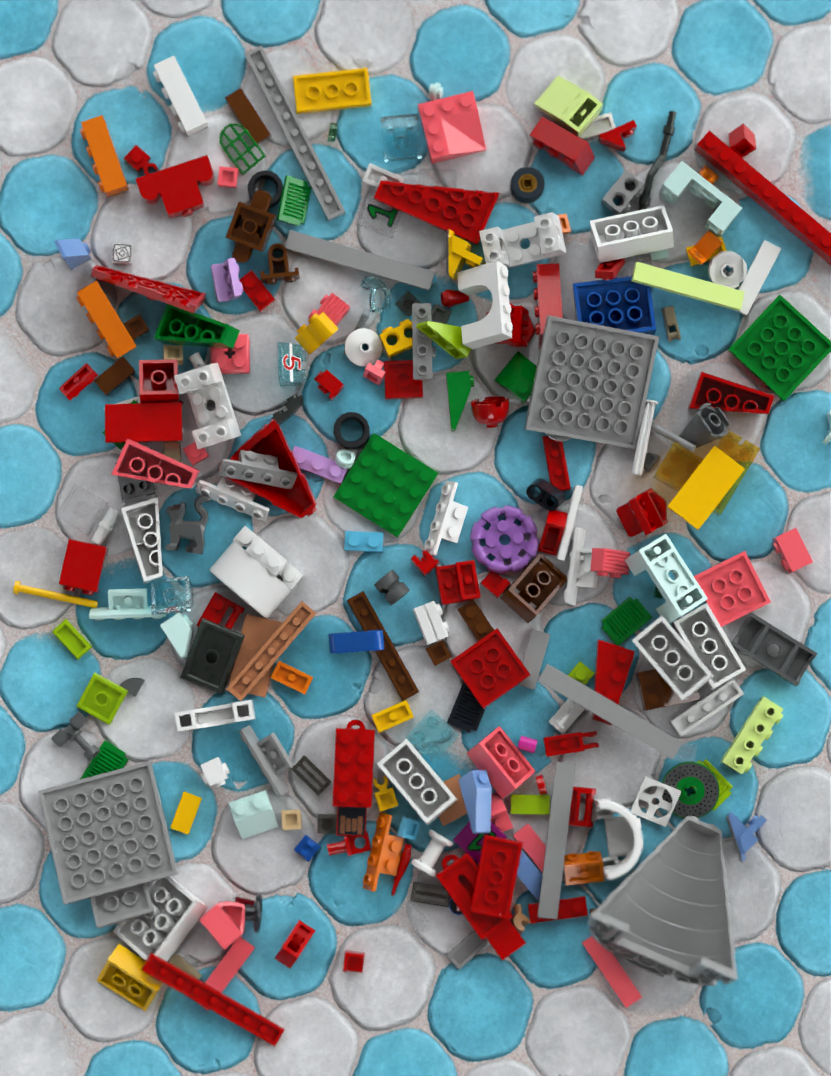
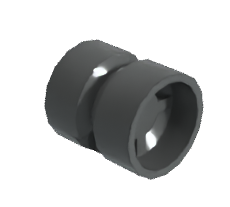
[374,570,410,606]

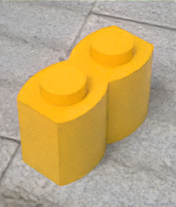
[295,312,338,355]

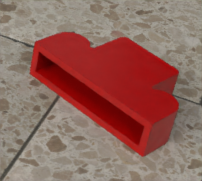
[136,155,215,219]

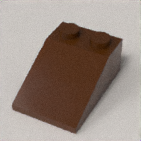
[500,553,567,623]
[636,669,700,711]

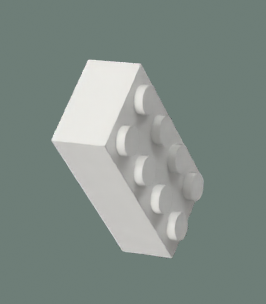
[590,205,674,263]
[671,603,746,690]
[632,616,714,701]
[377,739,458,825]

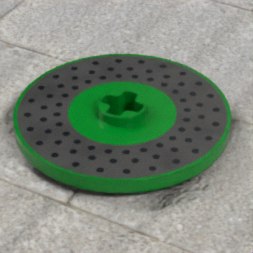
[662,761,719,819]

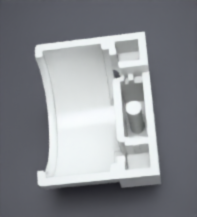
[209,526,304,619]
[594,798,644,880]

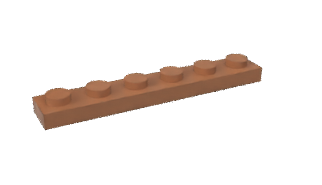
[226,601,317,701]

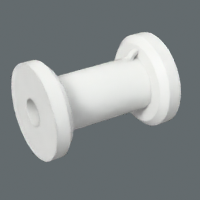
[411,829,454,877]

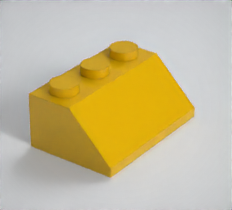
[96,944,163,1012]

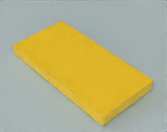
[293,68,372,114]
[667,445,745,530]

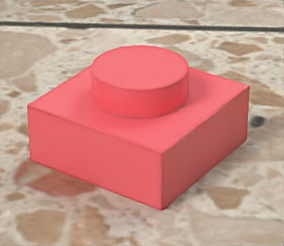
[217,166,239,189]
[183,442,209,466]

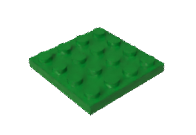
[728,295,831,402]
[333,433,439,538]

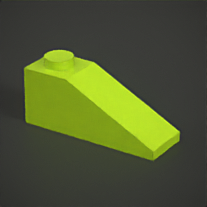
[416,321,471,359]

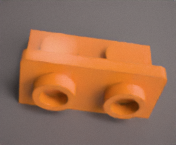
[564,851,604,886]

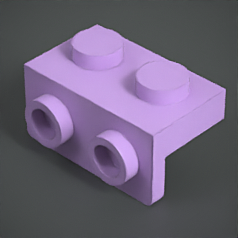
[211,258,243,302]

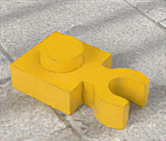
[373,775,398,812]

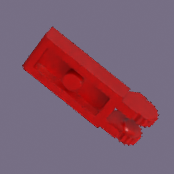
[543,731,599,757]

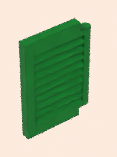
[277,175,311,226]
[600,597,653,646]
[80,740,129,780]

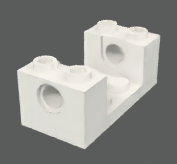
[479,212,567,269]
[174,363,241,449]

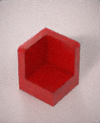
[729,123,756,158]
[480,571,510,598]
[343,950,365,972]

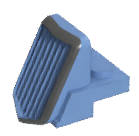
[726,812,767,863]

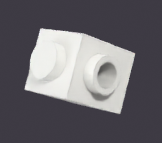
[200,757,230,788]

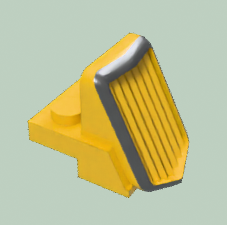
[446,229,486,281]

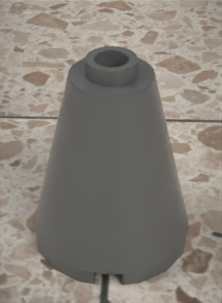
[679,403,729,451]

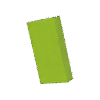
[52,619,92,660]
[511,794,550,815]

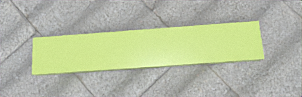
[631,262,744,311]

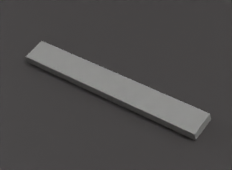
[285,230,435,291]
[537,664,683,759]
[537,761,576,919]

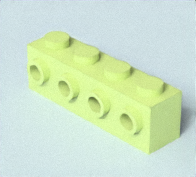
[720,696,783,774]

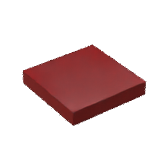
[384,360,423,400]

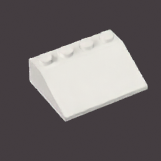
[113,876,208,961]

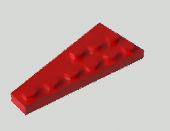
[91,265,206,313]

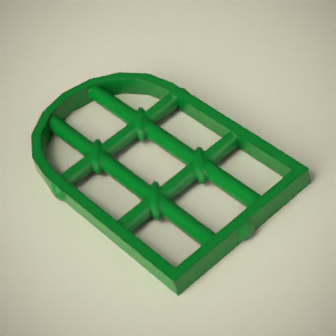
[219,123,266,175]

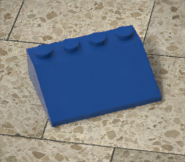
[573,276,656,335]

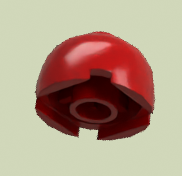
[471,396,509,428]

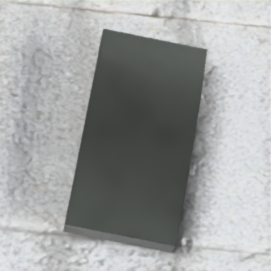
[271,394,304,425]

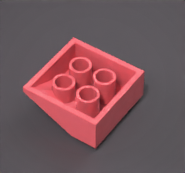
[418,91,486,164]

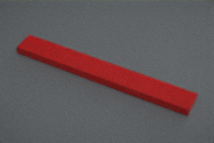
[141,952,285,1046]

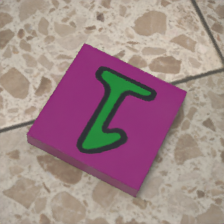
[453,821,508,863]

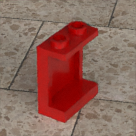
[59,539,109,596]

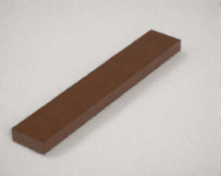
[347,591,419,701]

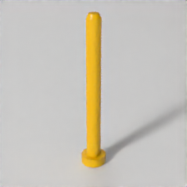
[13,581,98,608]

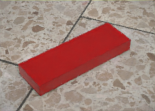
[542,436,571,492]

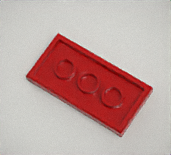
[105,402,183,443]
[470,835,523,920]

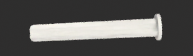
[632,399,658,476]

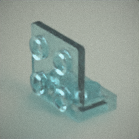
[406,710,459,764]

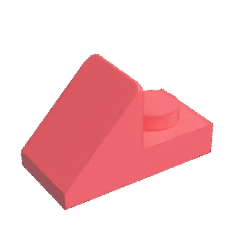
[491,792,513,832]

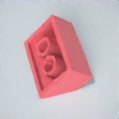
[466,726,535,799]

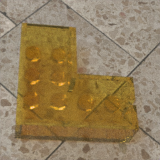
[653,429,760,516]

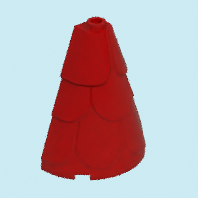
[218,419,317,518]

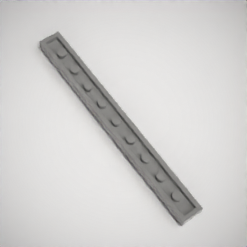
[244,46,345,221]

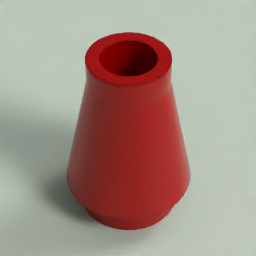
[440,289,469,308]

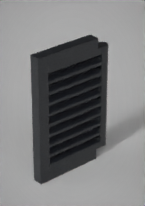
[447,682,486,733]

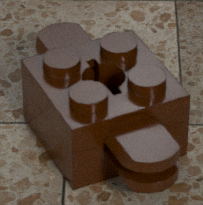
[225,190,277,263]

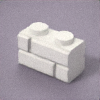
[413,601,451,645]

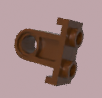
[260,243,300,285]

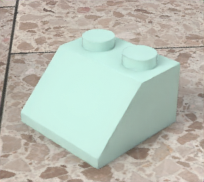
[160,612,194,659]
[229,790,279,839]

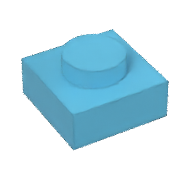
[397,817,421,840]

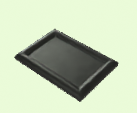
[180,618,245,695]

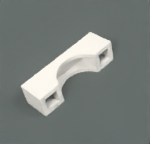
[174,700,256,732]

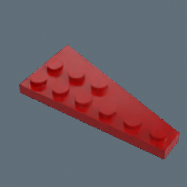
[373,181,500,245]

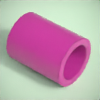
[517,735,538,753]

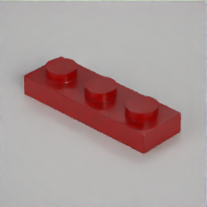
[527,896,588,924]

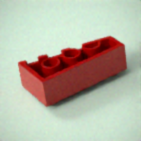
[591,639,635,725]

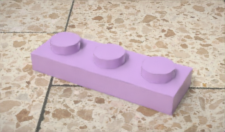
[293,446,348,484]

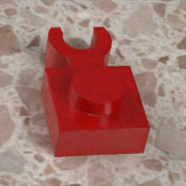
[124,145,159,175]

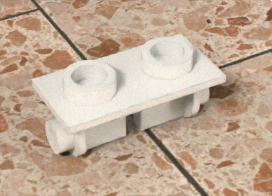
[548,699,585,734]

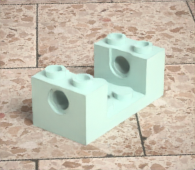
[659,161,742,237]
[625,534,708,623]

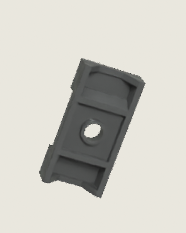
[731,612,818,686]

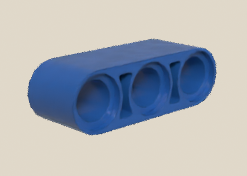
[328,630,384,654]

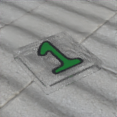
[357,189,403,239]

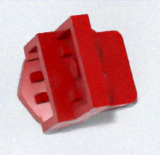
[486,302,535,348]
[616,488,668,537]

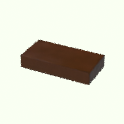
[94,357,136,396]

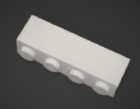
[153,55,208,136]

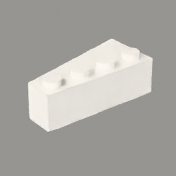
[121,497,163,584]

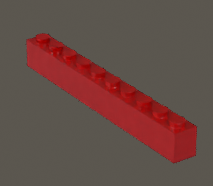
[694,130,831,265]

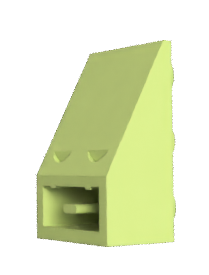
[534,76,603,137]

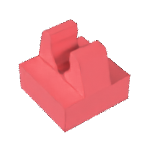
[363,360,385,385]

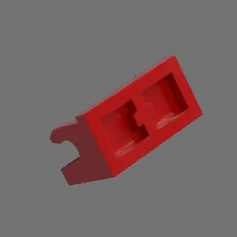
[411,550,439,577]

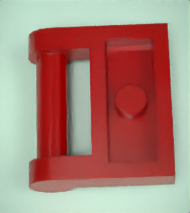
[196,592,245,629]
[568,786,596,827]

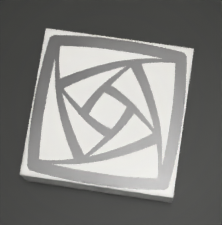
[112,243,133,264]

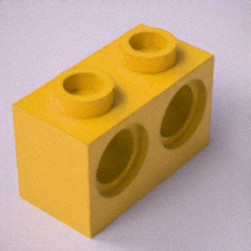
[379,319,413,358]

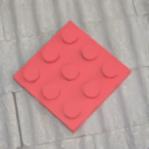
[694,551,771,627]

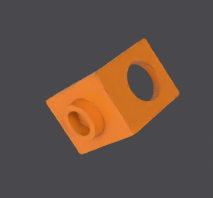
[688,230,723,265]

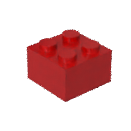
[139,359,179,403]

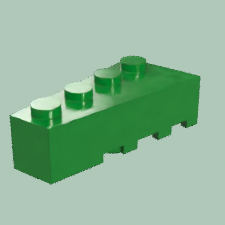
[153,304,240,348]

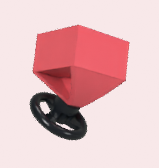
[199,894,263,950]

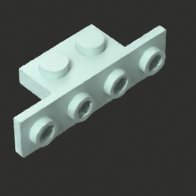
[89,588,168,621]

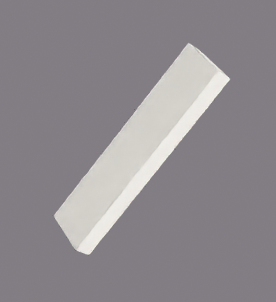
[735,240,781,316]
[556,485,583,562]
[669,678,744,737]

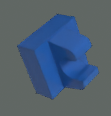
[294,835,321,862]

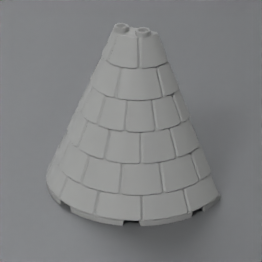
[588,816,738,986]

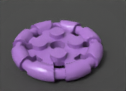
[470,505,539,574]

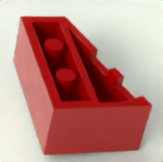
[530,117,595,176]

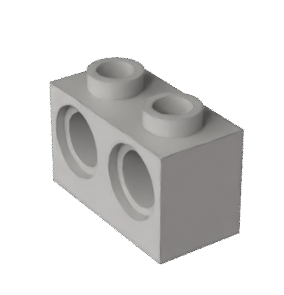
[601,170,644,215]

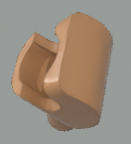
[510,904,530,934]

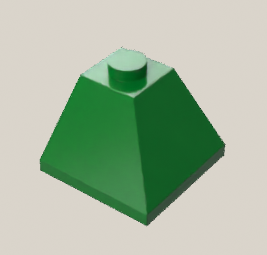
[494,351,537,404]

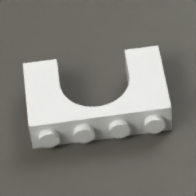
[457,261,513,349]

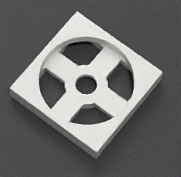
[630,776,681,827]

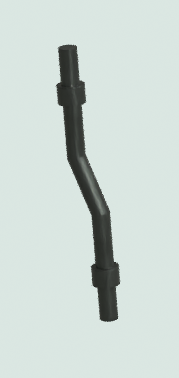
[638,111,676,211]

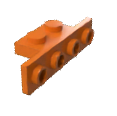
[363,812,404,892]

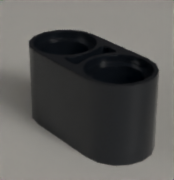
[526,478,565,511]

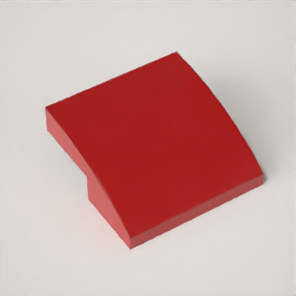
[435,560,481,605]

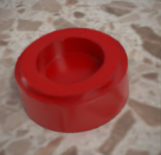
[535,774,548,795]

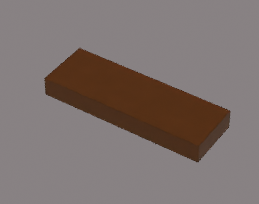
[225,88,271,144]

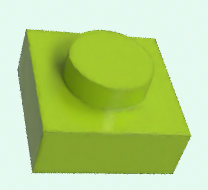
[568,661,595,685]

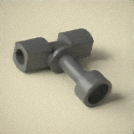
[51,712,100,761]

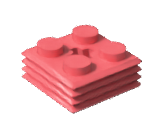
[211,334,250,374]

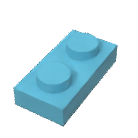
[344,531,384,552]

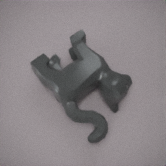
[166,495,211,554]

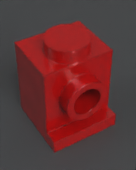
[314,370,344,401]

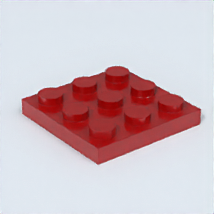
[450,628,531,709]

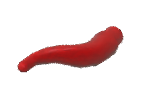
[391,844,412,896]

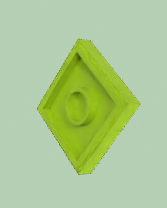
[76,672,128,725]

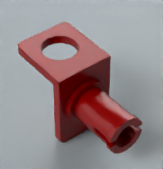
[327,832,371,856]

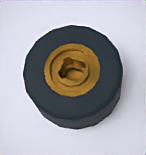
[510,167,545,204]

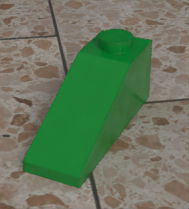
[446,371,474,432]

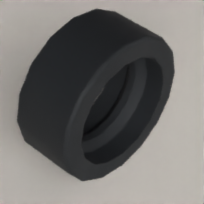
[247,170,283,208]
[333,412,370,449]

